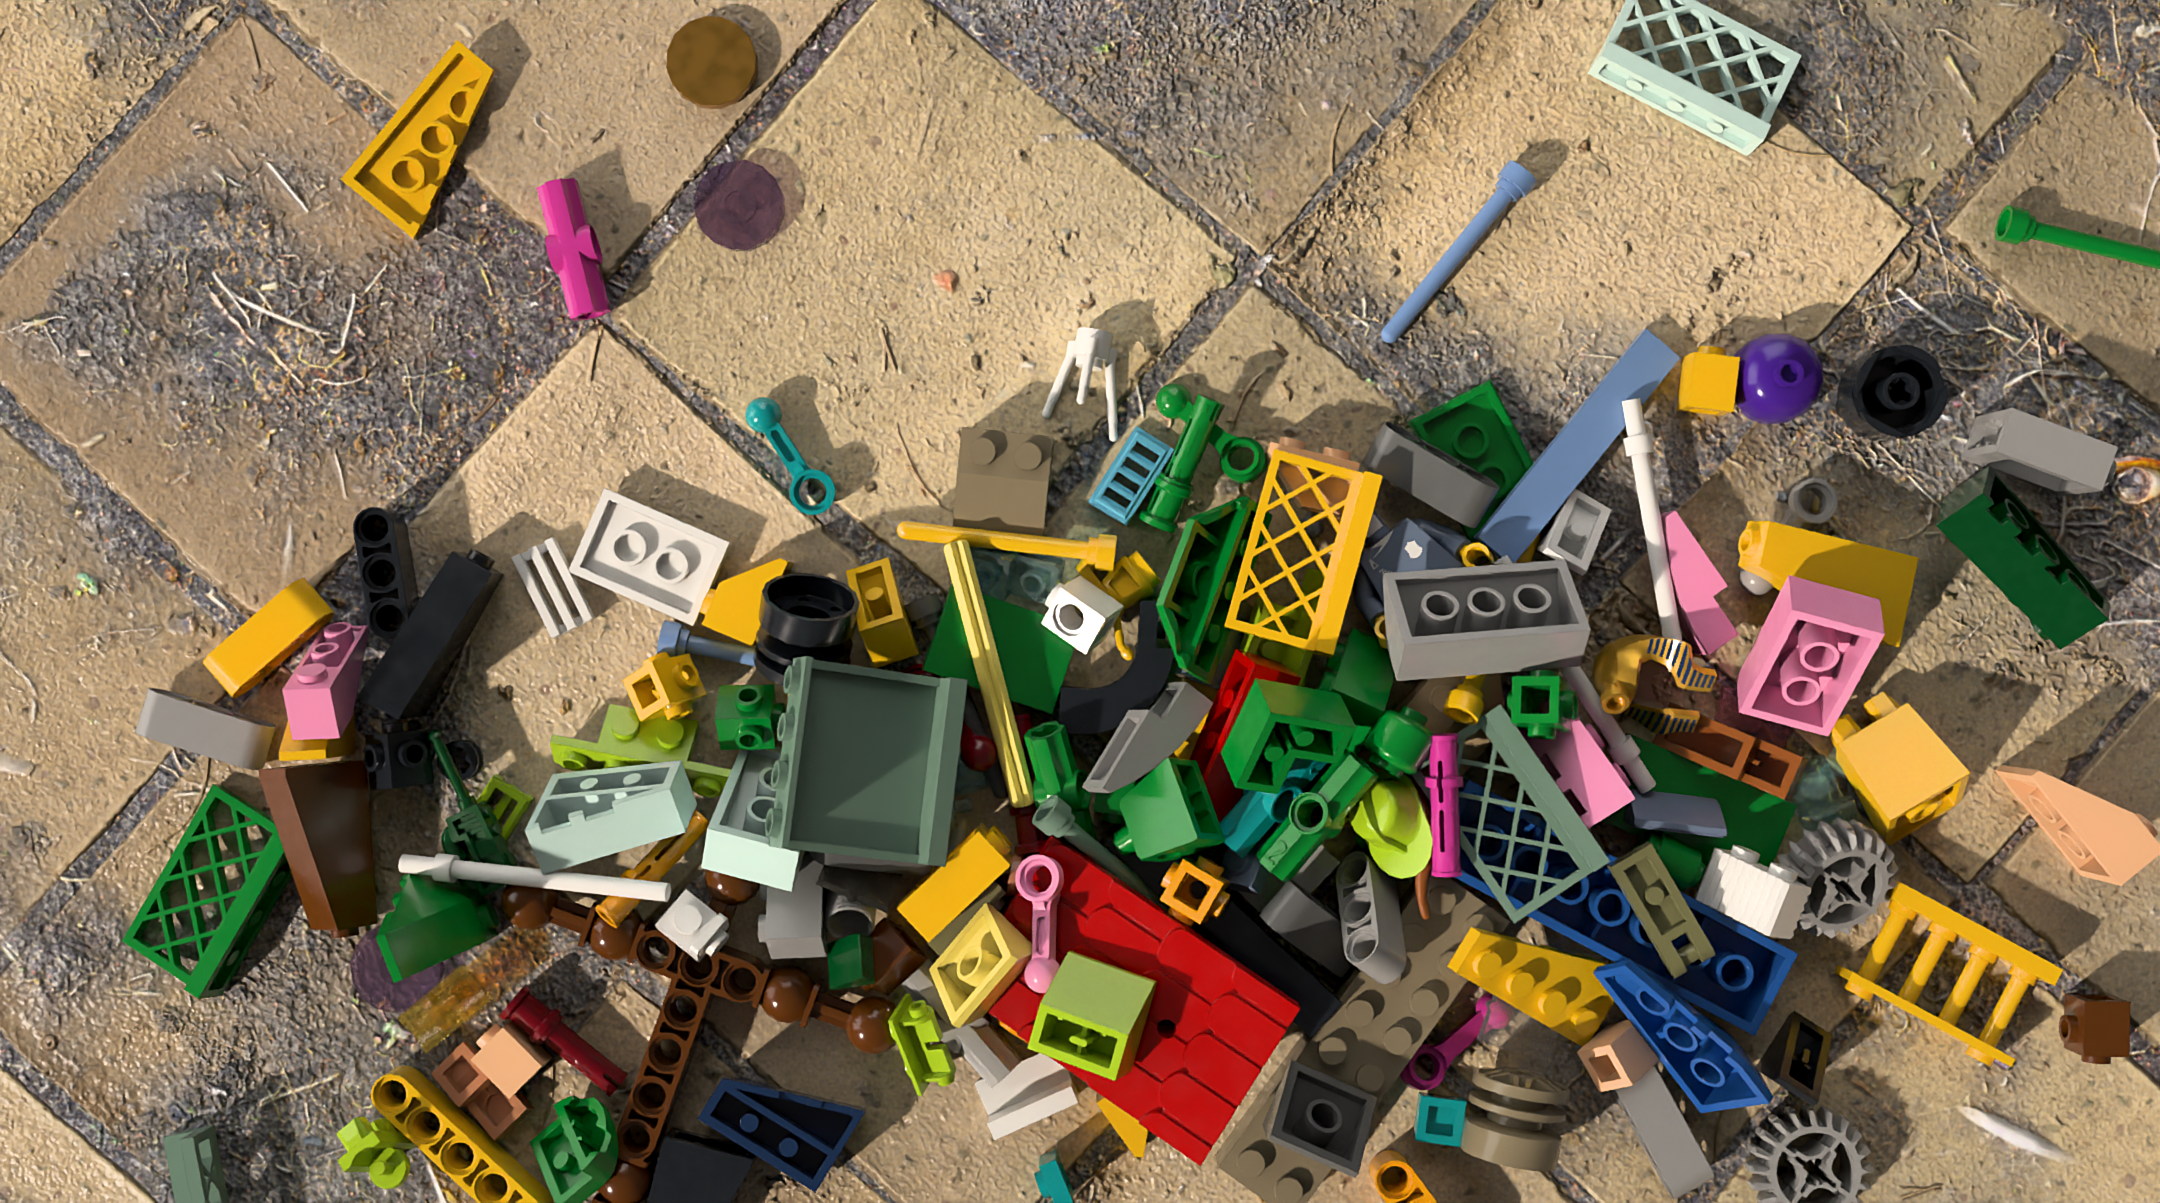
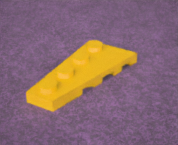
[341,40,496,240]

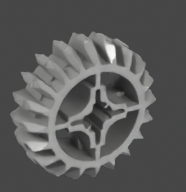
[1778,817,1899,939]
[1744,1103,1874,1203]

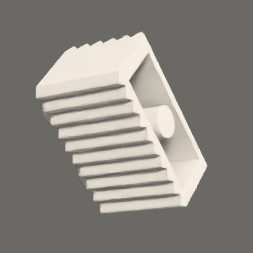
[1695,844,1811,939]

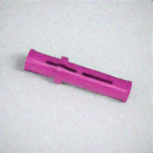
[1425,733,1463,877]

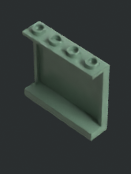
[765,656,968,867]

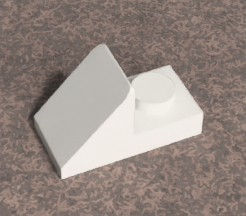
[1536,489,1611,576]

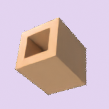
[1577,1020,1659,1092]
[471,1021,552,1099]

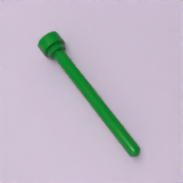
[1995,205,2160,270]

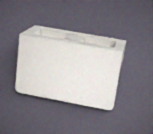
[975,1053,1079,1140]

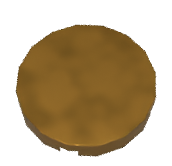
[666,16,758,109]

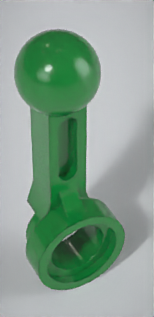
[1156,383,1267,484]

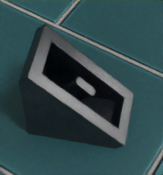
[1756,1010,1833,1106]

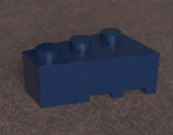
[697,1075,866,1193]

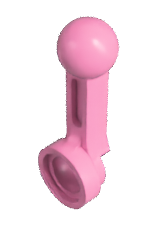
[1015,855,1064,993]

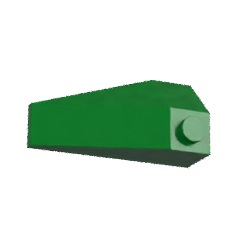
[376,873,499,983]

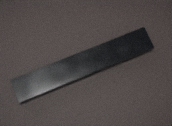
[1107,840,1343,1038]

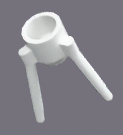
[1042,327,1118,442]

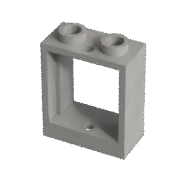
[1961,408,2118,496]

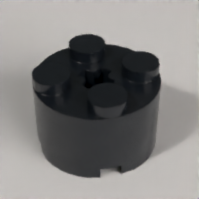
[1836,345,1948,442]

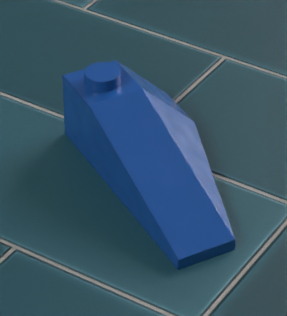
[1593,959,1773,1113]

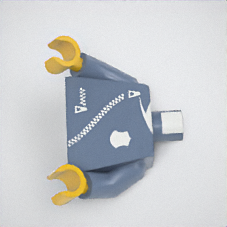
[1353,510,1494,649]

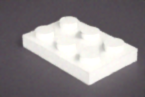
[568,488,732,626]

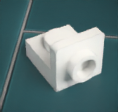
[655,889,729,962]

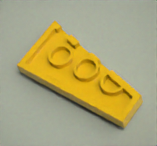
[1447,927,1615,1047]

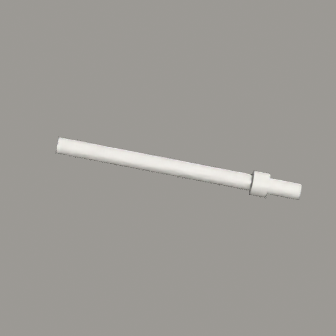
[1622,398,1682,672]
[1492,555,1656,793]
[398,853,671,902]

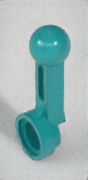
[745,397,836,515]

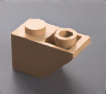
[1266,437,1360,518]

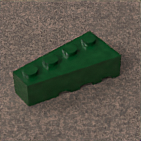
[1936,465,2110,650]

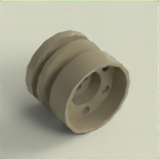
[1460,1067,1571,1172]

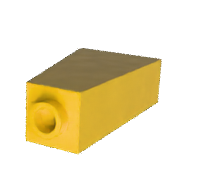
[1738,521,1919,647]

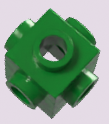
[1507,670,1578,739]
[715,684,785,750]

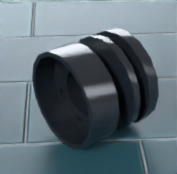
[753,573,860,686]

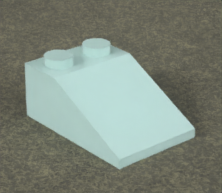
[701,746,806,892]

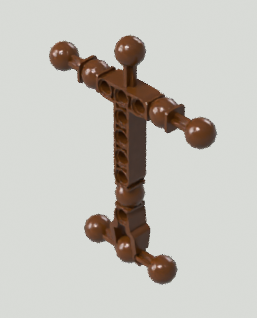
[501,869,896,1203]

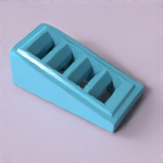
[1088,426,1174,527]

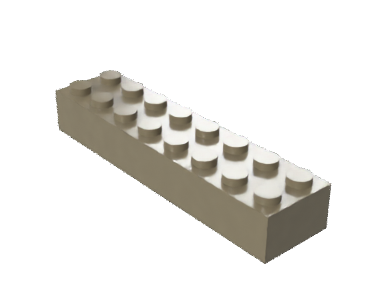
[1215,874,1510,1203]

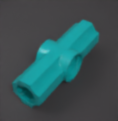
[1220,758,1327,859]

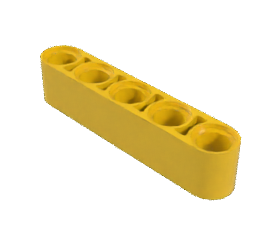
[371,1065,555,1203]

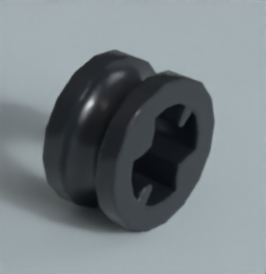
[437,740,484,781]

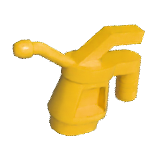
[1064,537,1162,661]

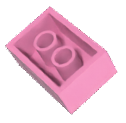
[1737,575,1885,737]

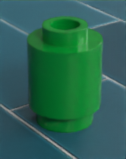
[1633,829,1705,892]

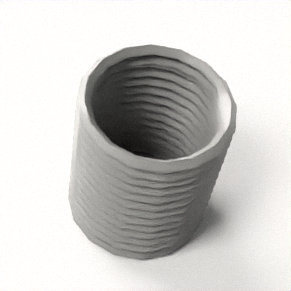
[825,868,878,939]

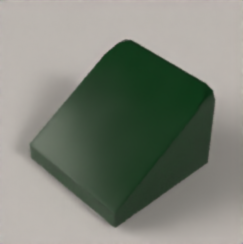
[827,933,875,990]

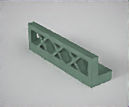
[163,1125,229,1203]

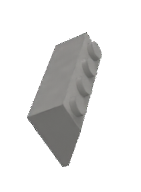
[1383,560,1591,681]

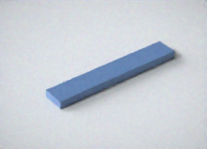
[1474,328,1681,563]

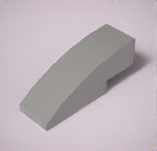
[1082,682,1213,793]

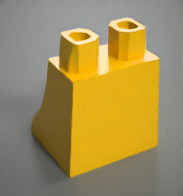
[1829,691,1970,845]

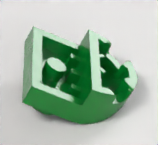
[530,1096,618,1203]

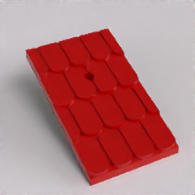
[987,835,1300,1166]

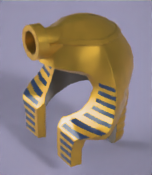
[1592,635,1717,734]

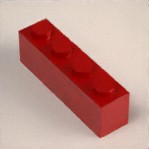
[1189,649,1301,823]

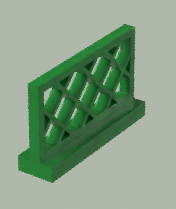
[122,784,292,999]

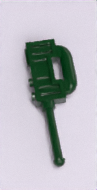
[428,729,517,896]

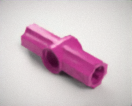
[537,178,611,321]

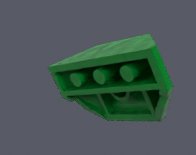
[1156,496,1273,684]

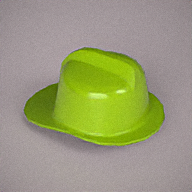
[1349,770,1433,879]

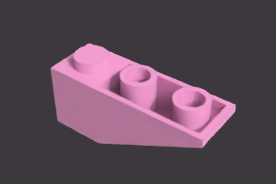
[282,622,369,740]

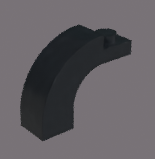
[1059,600,1174,734]

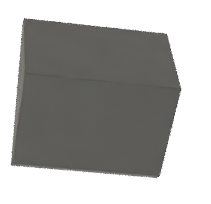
[1262,1060,1377,1178]

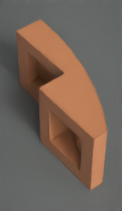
[431,1042,534,1141]

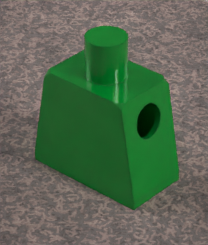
[1113,757,1226,862]

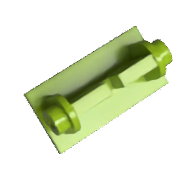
[888,993,957,1096]

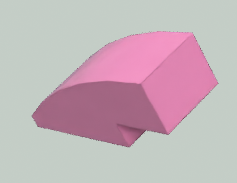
[1661,511,1739,655]

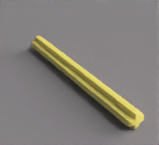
[944,540,1035,808]

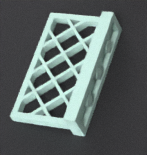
[1587,0,1802,156]

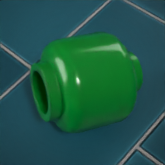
[1365,705,1433,779]

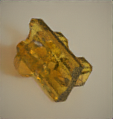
[397,964,493,1053]

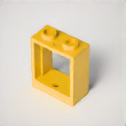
[897,823,1013,943]

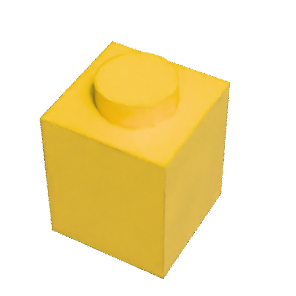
[1676,346,1740,416]

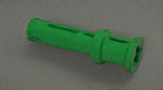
[1139,394,1225,533]

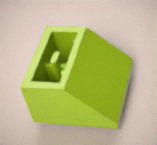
[1027,951,1157,1081]

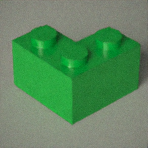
[1317,628,1395,755]
[1221,678,1356,794]

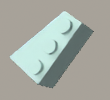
[525,760,697,874]

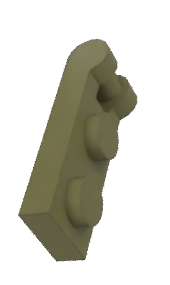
[1607,842,1715,979]

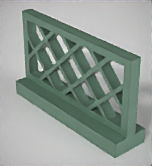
[1411,704,1610,924]

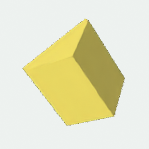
[929,902,1032,1028]

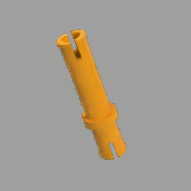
[595,810,709,928]

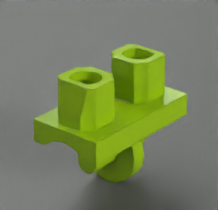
[337,1116,416,1189]

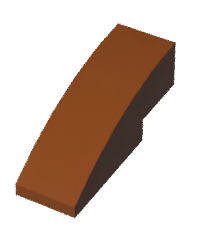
[1652,702,1809,801]

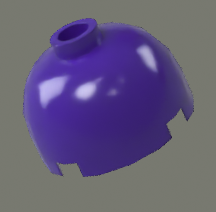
[1733,333,1824,425]

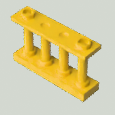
[1834,881,2063,1067]

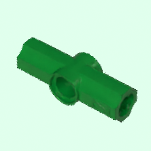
[1024,721,1098,853]
[1256,749,1379,883]

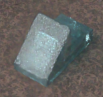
[1791,754,1858,832]

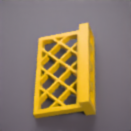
[1224,449,1383,658]

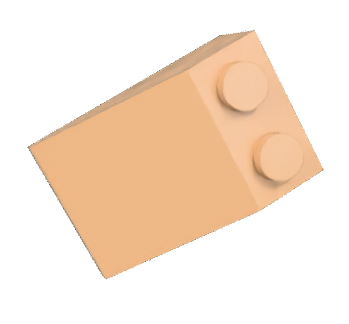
[1995,765,2160,886]

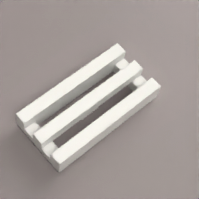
[511,537,596,639]

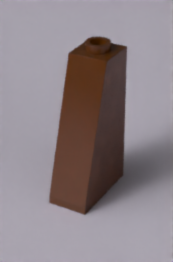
[259,760,378,938]

